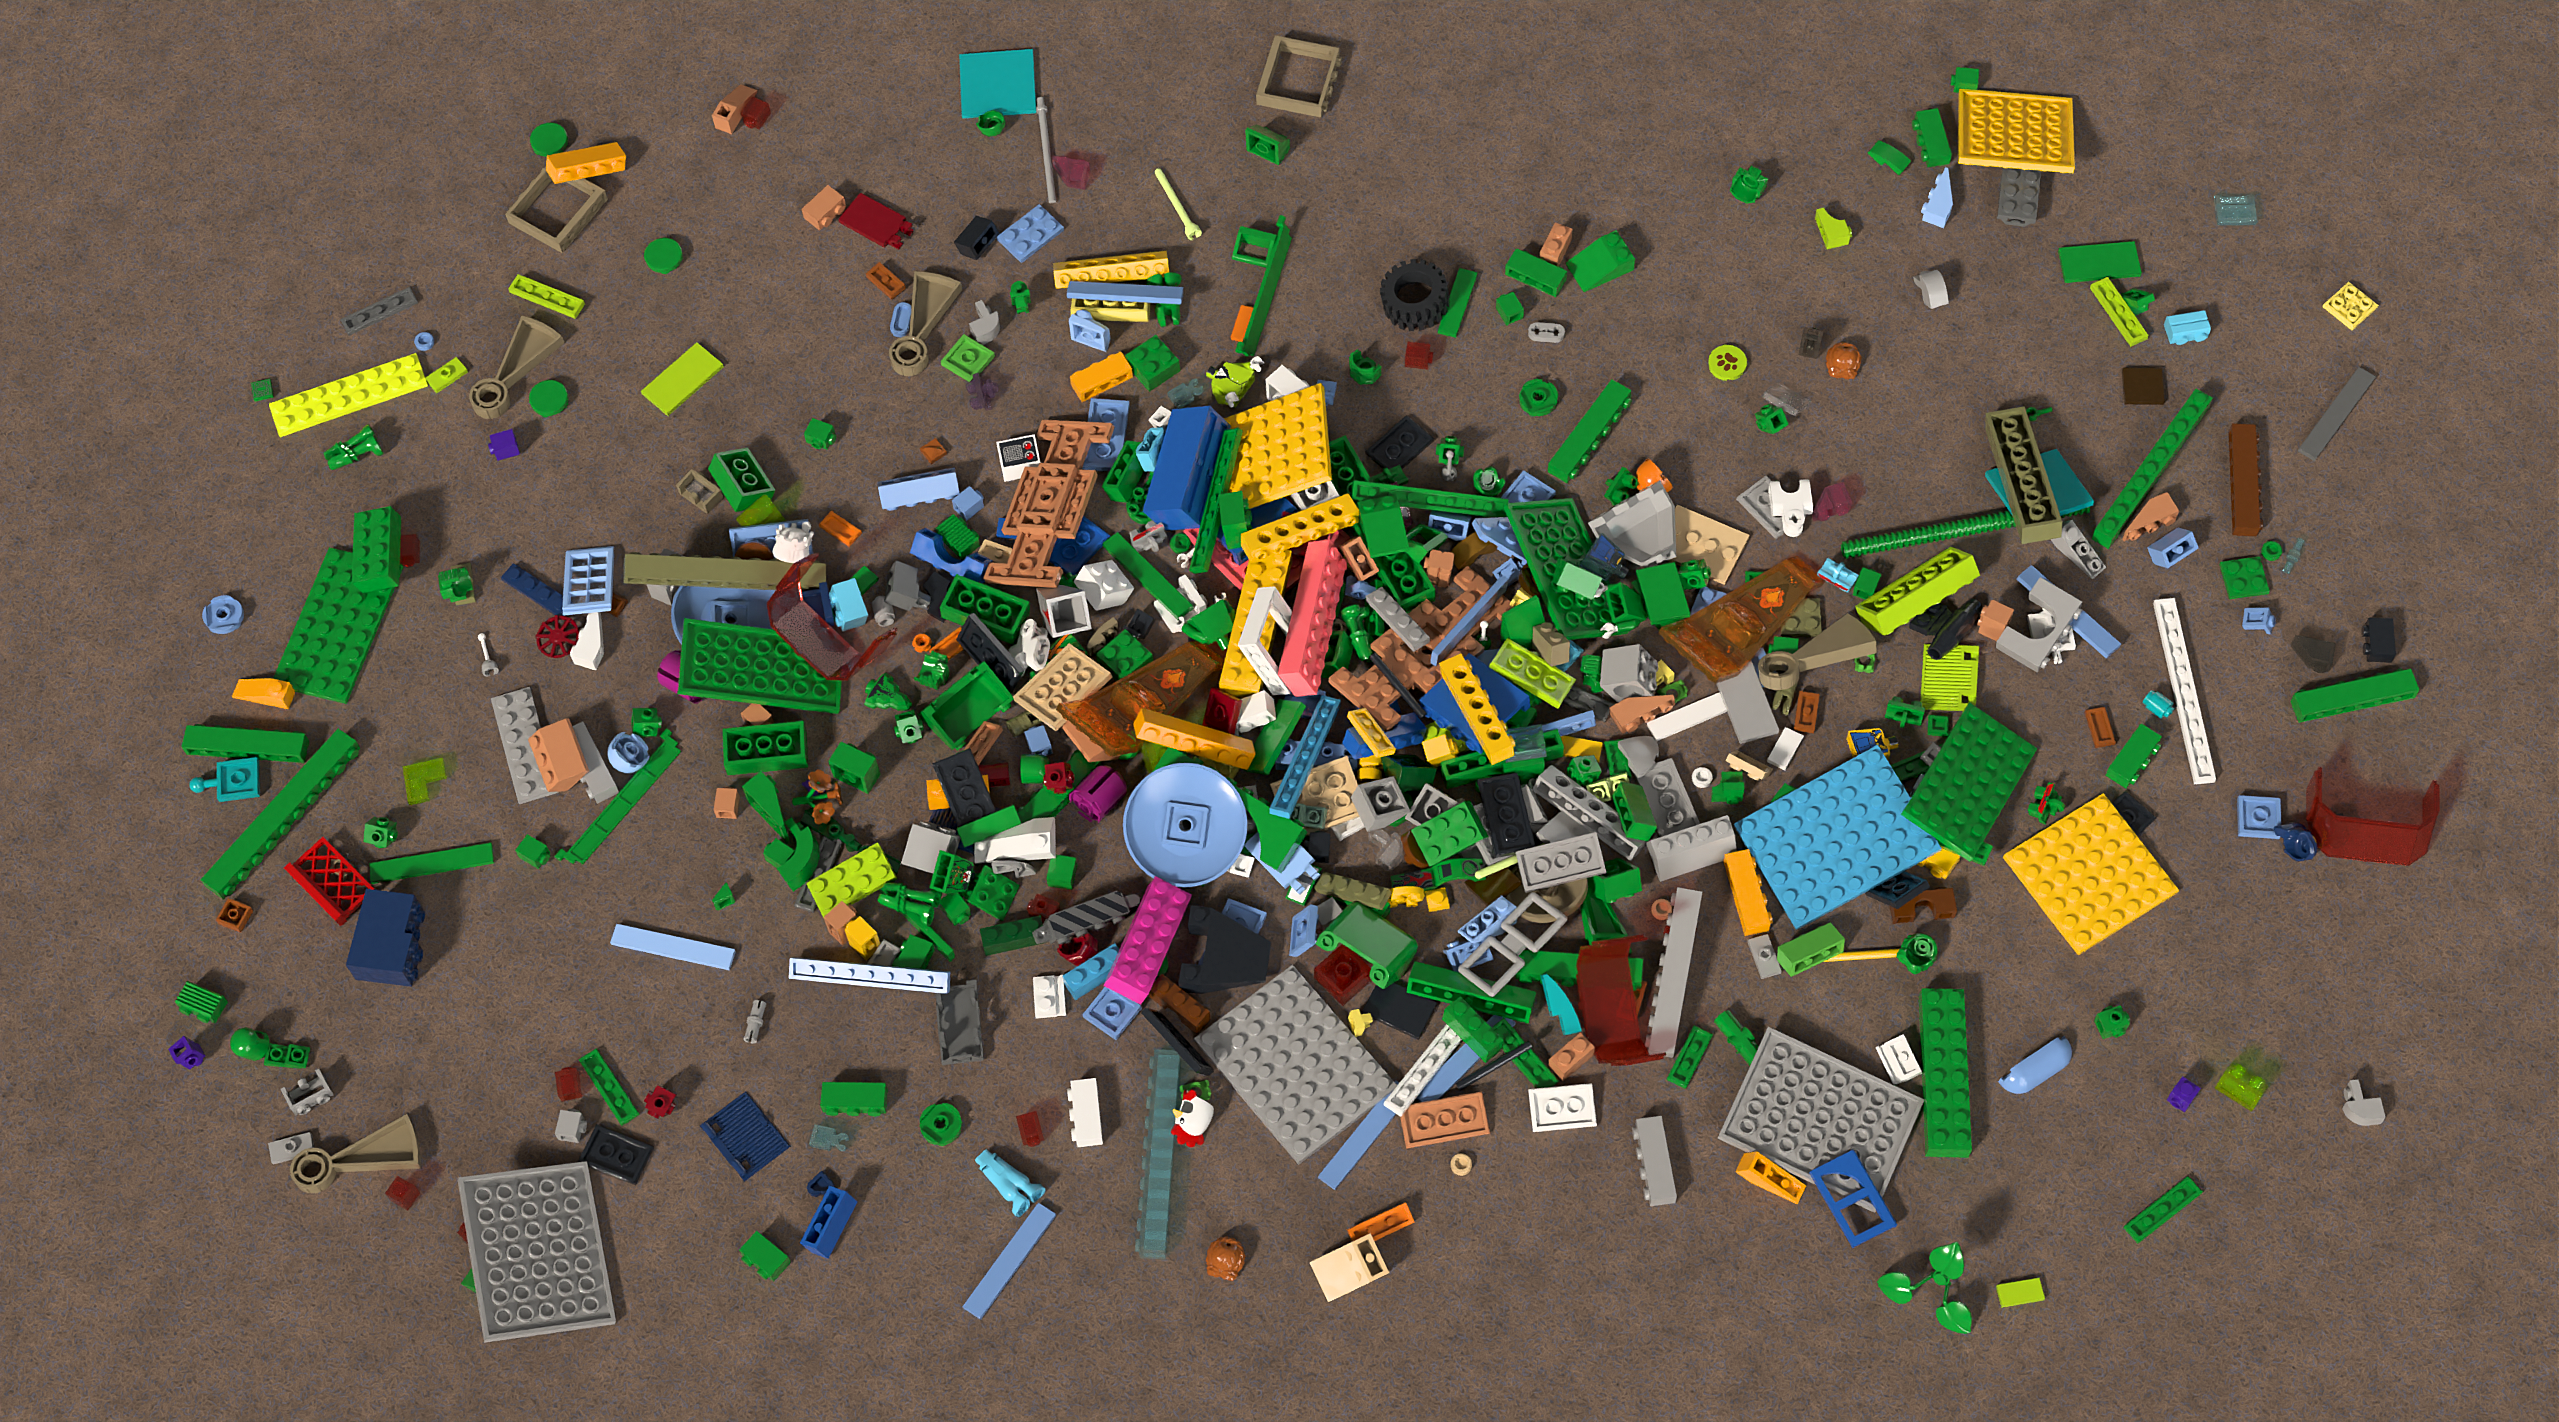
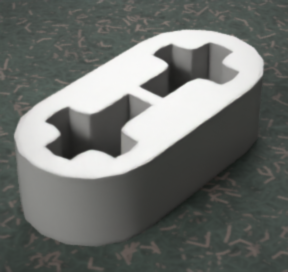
[1528,322,1565,343]

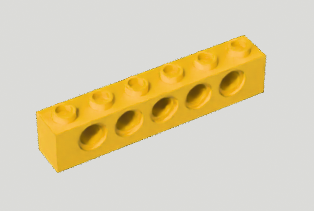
[1053,251,1169,289]
[1241,494,1359,563]
[1439,654,1516,765]

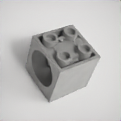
[1600,644,1659,702]
[901,821,961,873]

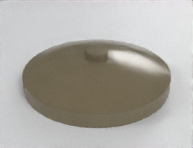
[1506,864,1588,923]

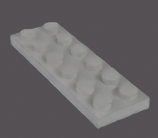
[491,687,559,804]

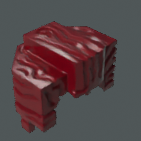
[1057,934,1098,966]

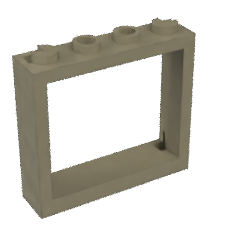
[1256,35,1342,117]
[505,167,608,253]

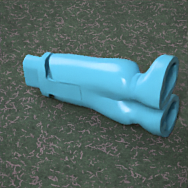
[975,1149,1045,1217]

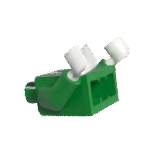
[1594,582,1648,639]
[1173,592,1235,651]

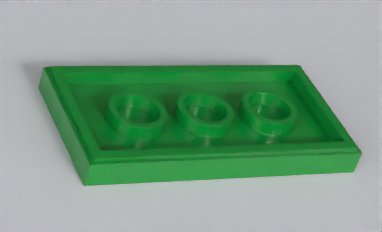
[2058,241,2142,283]
[1242,700,1306,775]

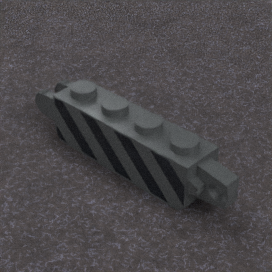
[1032,891,1140,945]

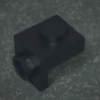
[1123,609,1156,639]

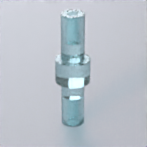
[2282,538,2305,574]

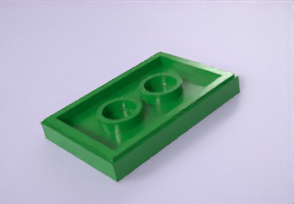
[1636,562,1690,625]

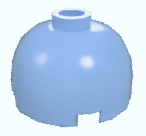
[608,732,650,773]

